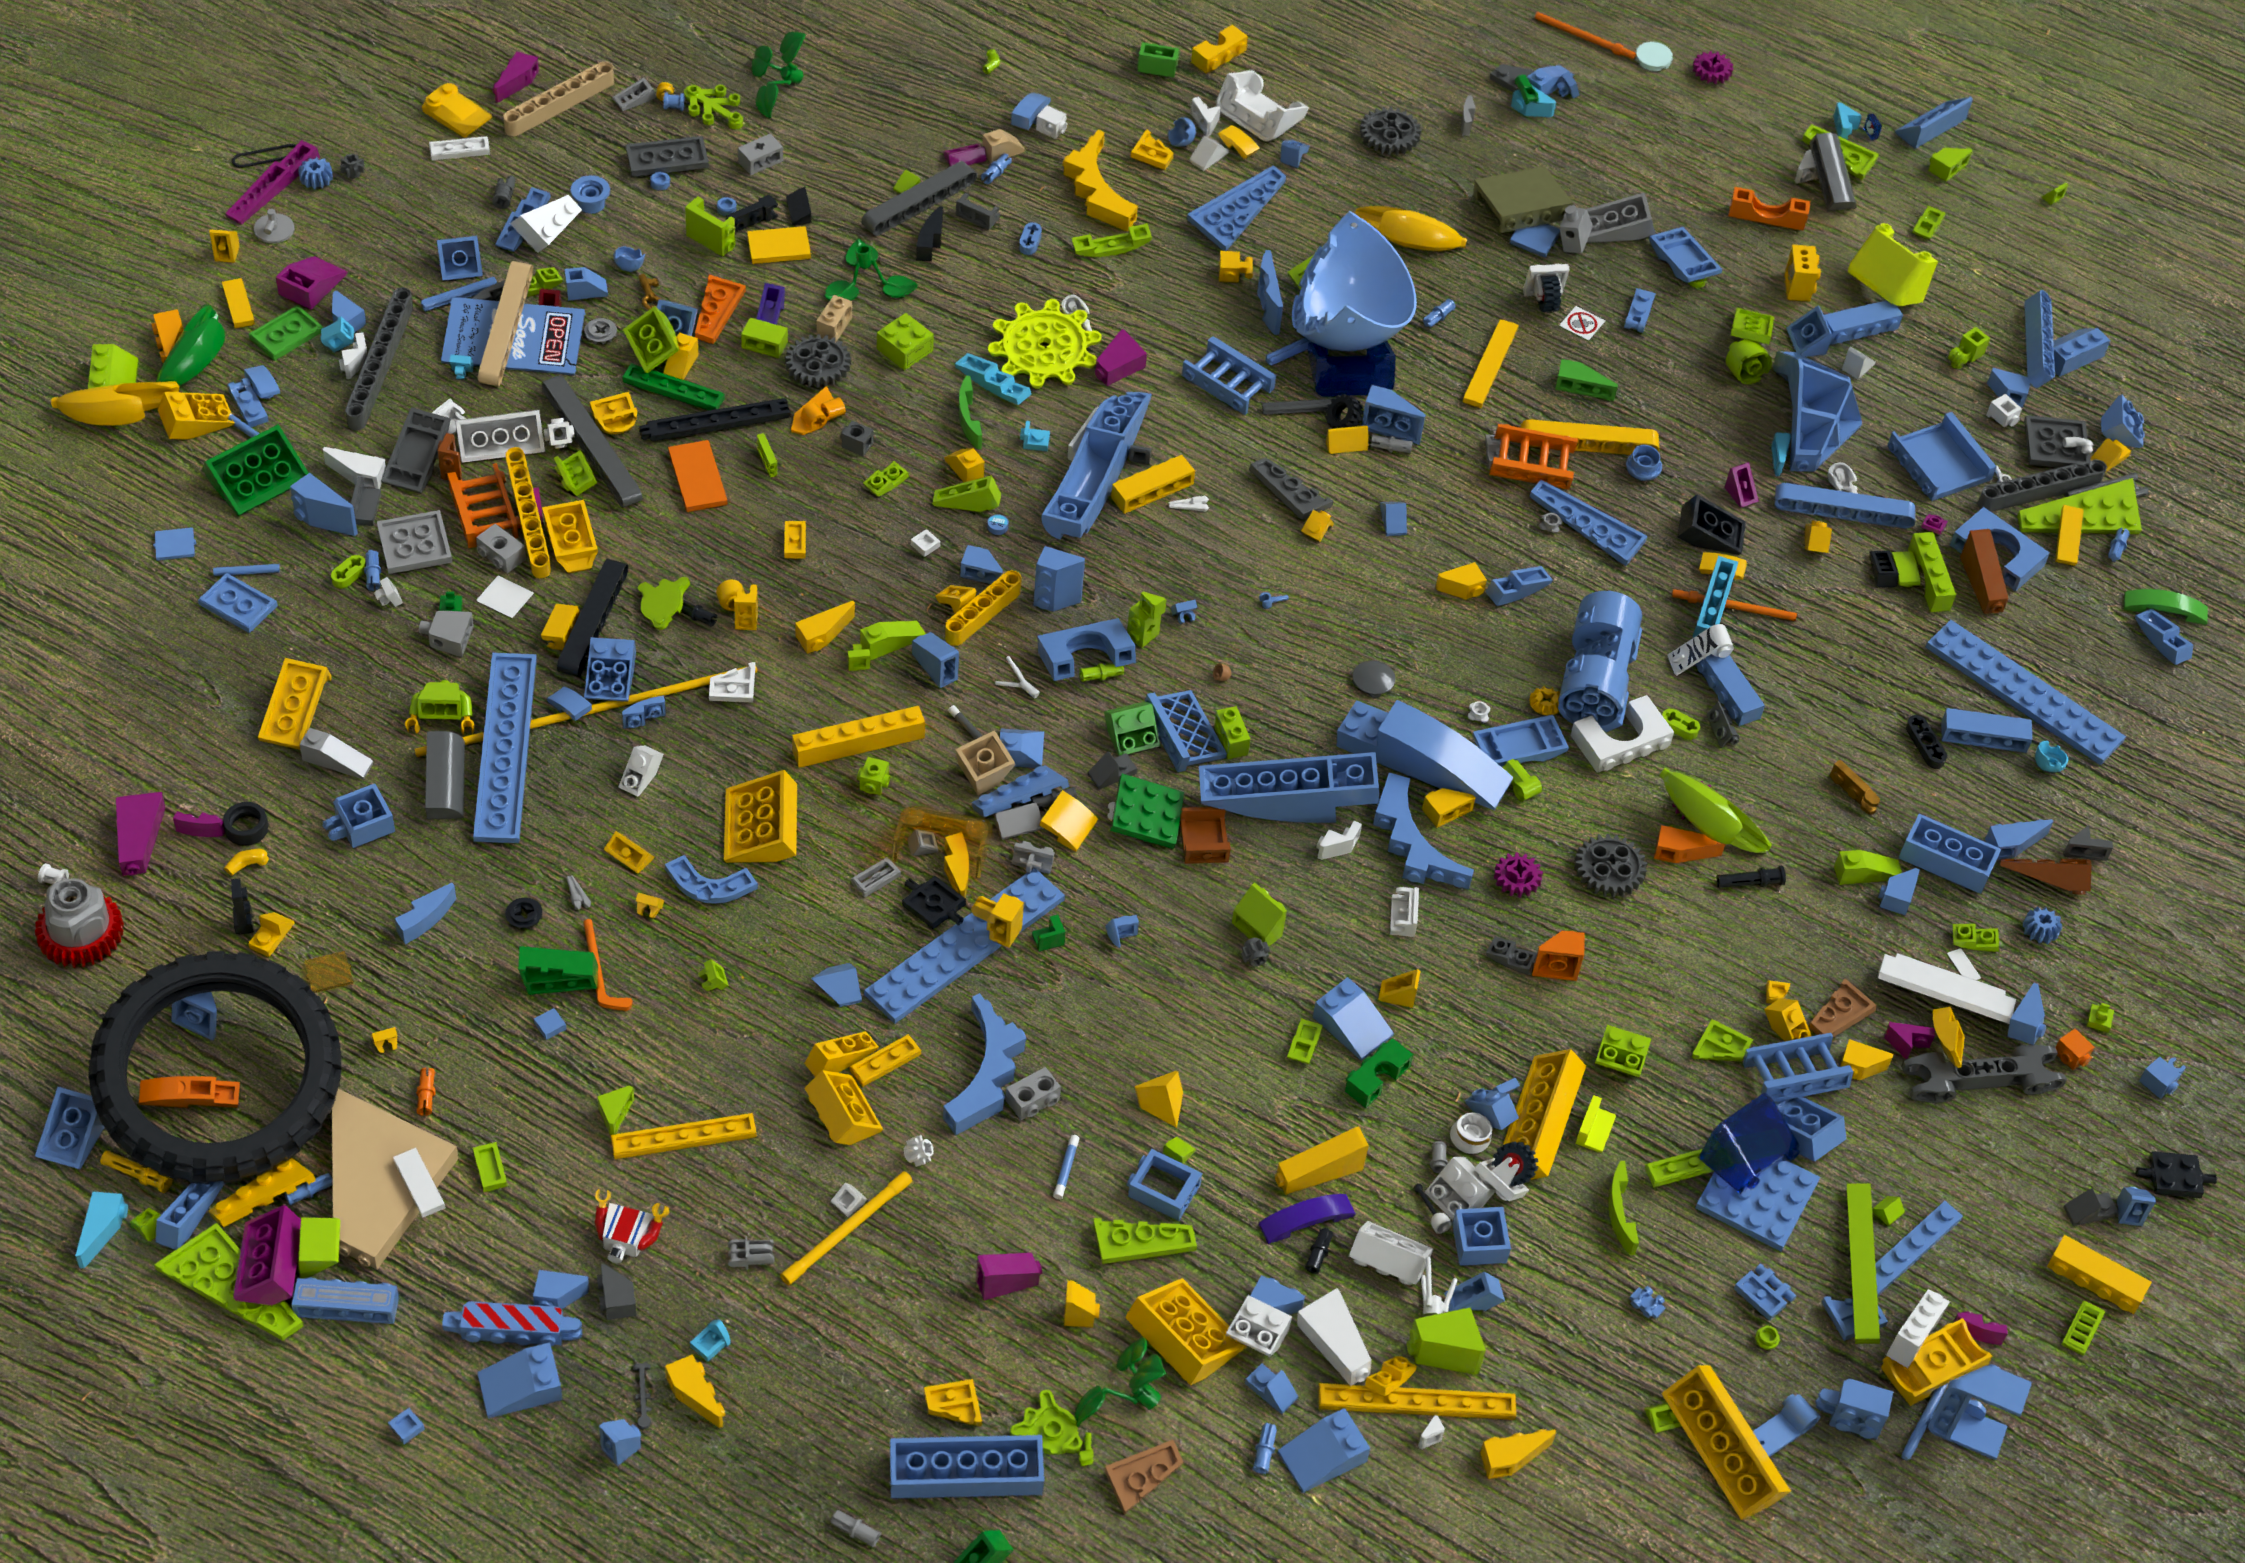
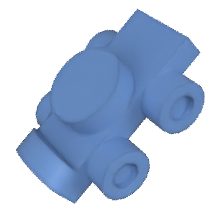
[1629,1286,1665,1319]

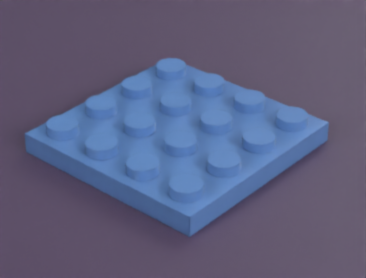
[1695,1135,1820,1252]

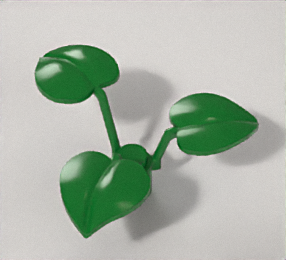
[751,31,807,118]
[824,238,918,301]
[1075,1336,1166,1428]

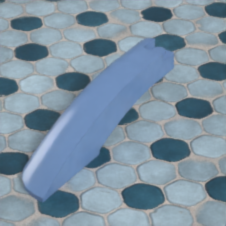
[1042,392,1152,540]

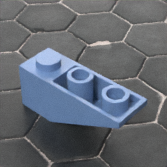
[1985,819,2053,860]

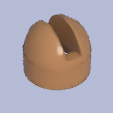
[1213,663,1232,681]

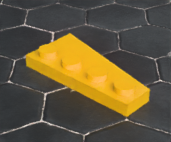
[208,1158,316,1227]

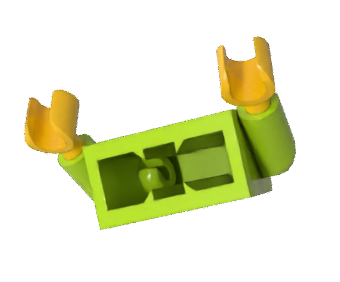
[405,680,474,735]

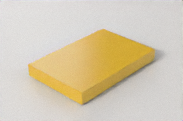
[747,226,811,264]

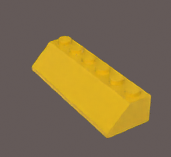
[1502,1049,1586,1180]
[1661,1365,1791,1520]

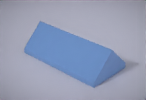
[1895,97,1972,149]

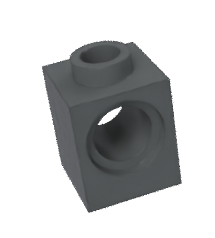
[840,421,874,457]

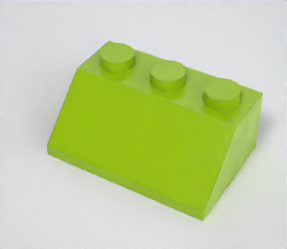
[88,344,139,389]

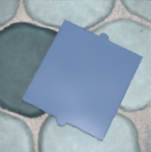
[153,527,196,561]

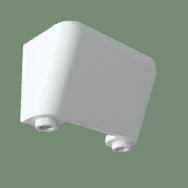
[1216,70,1309,141]

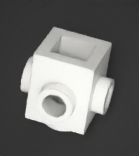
[544,418,575,449]

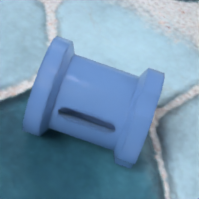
[664,92,684,111]

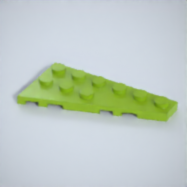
[2017,478,2142,534]

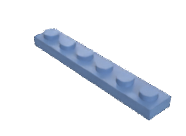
[1875,1201,1963,1297]

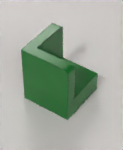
[1032,914,1066,952]

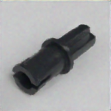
[680,600,717,627]
[1305,1228,1333,1274]

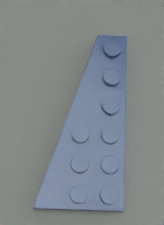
[1187,166,1286,251]

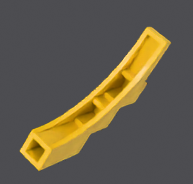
[1062,130,1138,232]

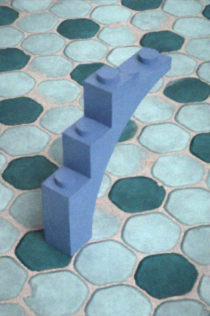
[1373,773,1474,889]
[943,993,1026,1135]

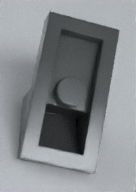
[1088,751,1137,790]
[2063,826,2113,861]
[2064,1188,2118,1226]

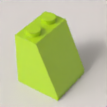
[1407,1307,1486,1374]

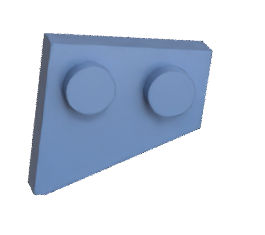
[1822,1296,1888,1341]

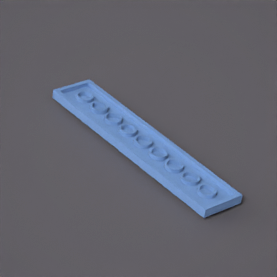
[1925,620,2126,765]
[473,653,537,843]
[864,868,1065,1024]

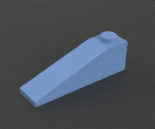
[156,1181,225,1250]

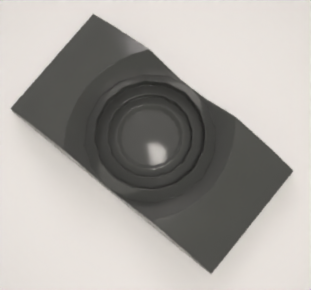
[381,407,451,494]

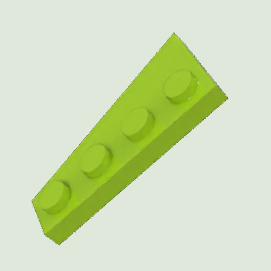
[1802,124,1879,181]
[1093,1218,1197,1264]

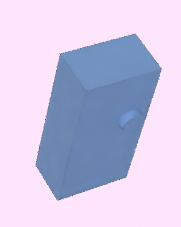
[1899,814,2001,894]

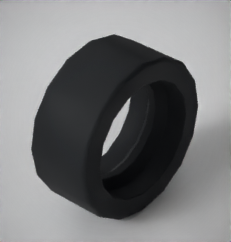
[223,802,269,846]

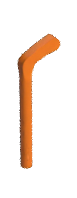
[583,919,633,1011]

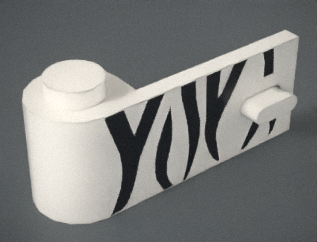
[1667,624,1734,676]

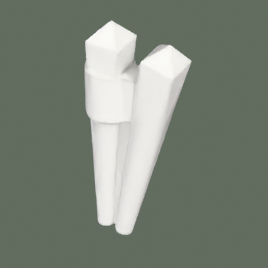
[1169,496,1209,512]

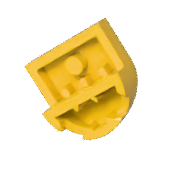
[589,392,637,434]

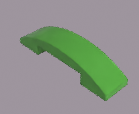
[959,376,982,449]
[2124,589,2208,625]

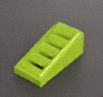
[2061,1301,2105,1356]

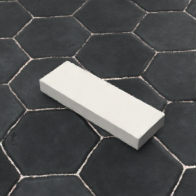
[429,136,490,161]
[393,1148,445,1218]

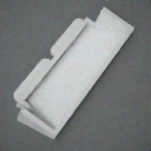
[1877,953,2016,1024]

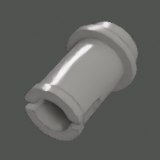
[1430,1141,1448,1173]

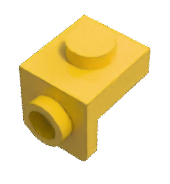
[1301,510,1334,542]

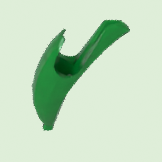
[156,304,225,387]

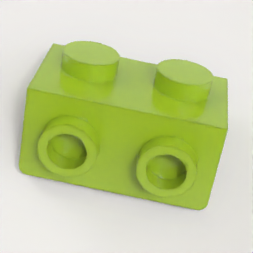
[554,450,597,496]

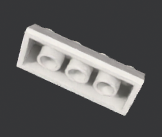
[455,410,545,463]

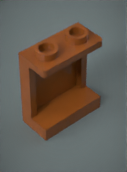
[1180,806,1231,864]

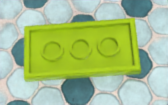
[1730,308,1774,345]

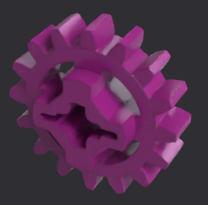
[1692,51,1733,84]
[1494,852,1543,898]

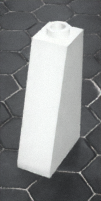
[1297,1288,1371,1386]

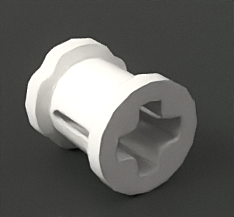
[38,863,69,885]

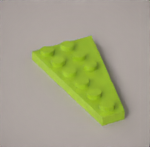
[154,1223,304,1341]

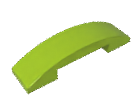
[1071,223,1152,257]
[1608,1161,1639,1255]

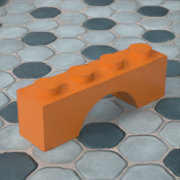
[1728,187,1810,231]

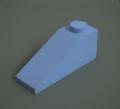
[1527,65,1574,96]
[2007,983,2046,1045]

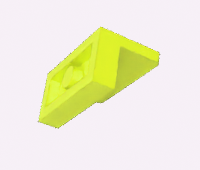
[1575,1095,1616,1153]

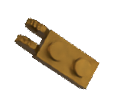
[1829,760,1880,815]

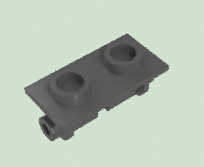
[1706,701,1739,748]

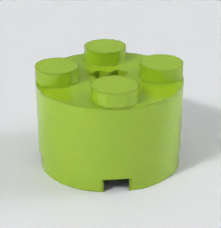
[1726,339,1772,385]

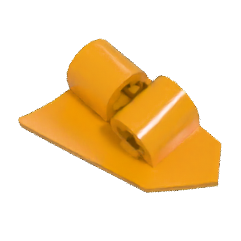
[791,386,846,435]

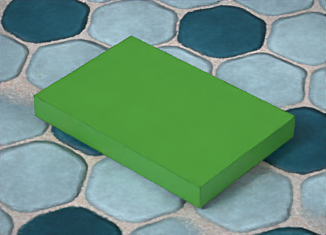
[248,305,323,361]

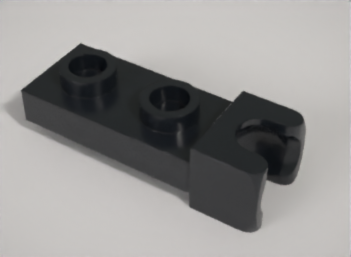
[726,195,778,232]
[231,878,254,935]

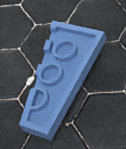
[971,765,1070,817]

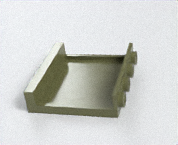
[1473,166,1573,233]

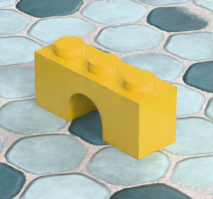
[1191,24,1248,74]

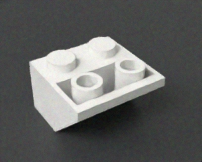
[1425,1157,1496,1220]
[1226,1295,1292,1357]

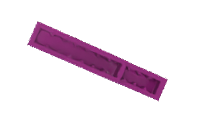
[225,140,320,225]

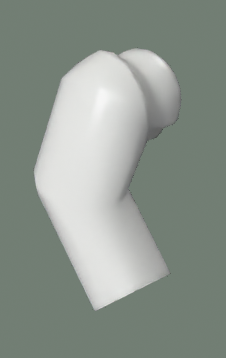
[2063,437,2093,453]

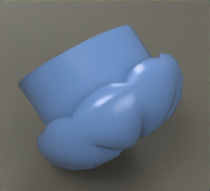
[1626,445,1662,481]

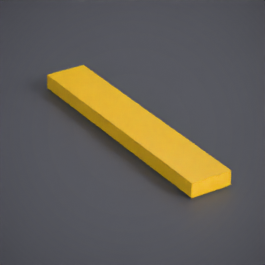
[1463,319,1519,408]
[611,1113,757,1159]

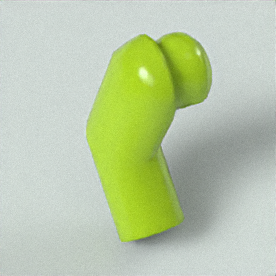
[982,49,1000,74]

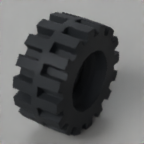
[1325,394,1364,429]

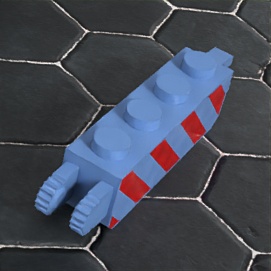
[442,1301,583,1346]

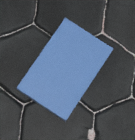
[198,573,278,633]

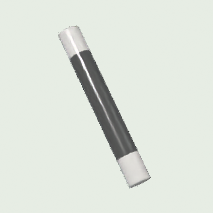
[948,705,983,740]

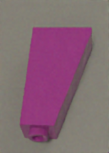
[116,792,166,876]

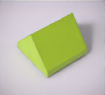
[1872,1196,1905,1227]

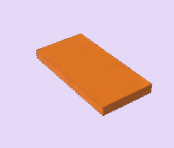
[668,440,728,512]

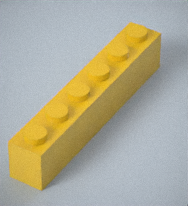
[792,706,925,768]

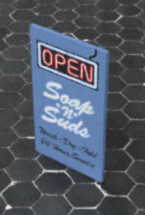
[441,297,585,375]

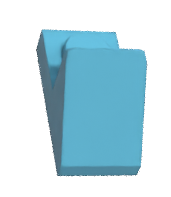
[1833,103,1862,140]

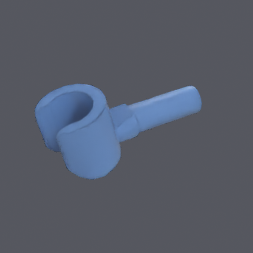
[1259,592,1289,609]

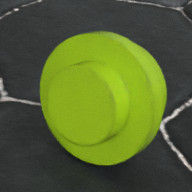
[1755,1326,1780,1350]

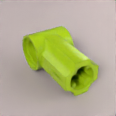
[1502,759,1542,802]

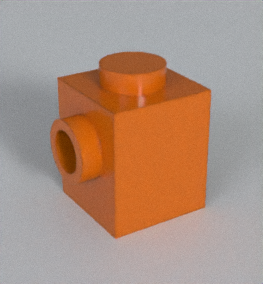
[2055,1029,2095,1070]

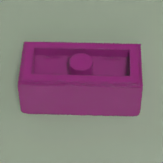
[943,143,987,167]

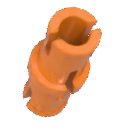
[416,1067,435,1116]

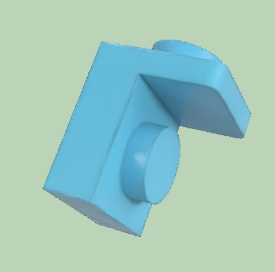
[1020,421,1050,452]

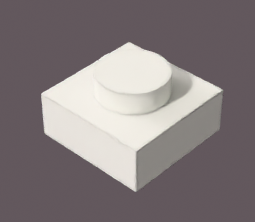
[911,529,940,557]

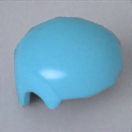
[2035,741,2069,772]

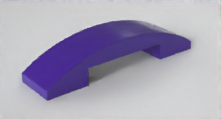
[1259,1194,1356,1244]

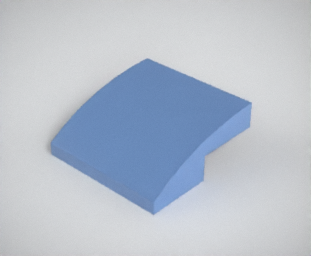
[1510,224,1561,258]

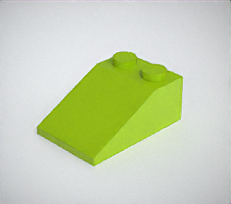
[623,306,679,373]

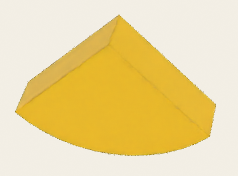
[1766,980,1790,1003]

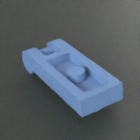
[1624,288,1656,333]
[227,377,269,427]

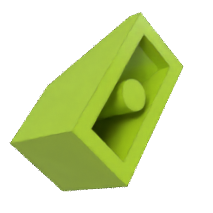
[1928,148,1973,182]

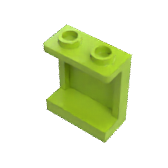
[685,196,736,257]

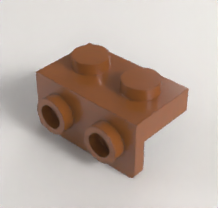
[437,433,462,481]

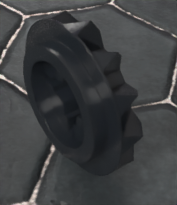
[505,897,542,930]

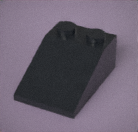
[1677,494,1746,555]

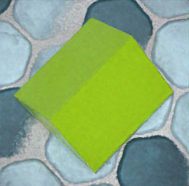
[299,1218,340,1279]

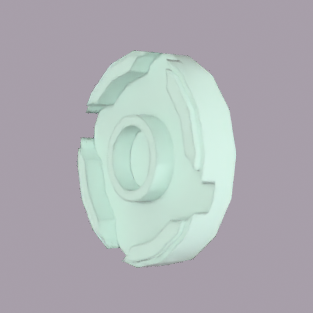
[1635,42,1673,72]

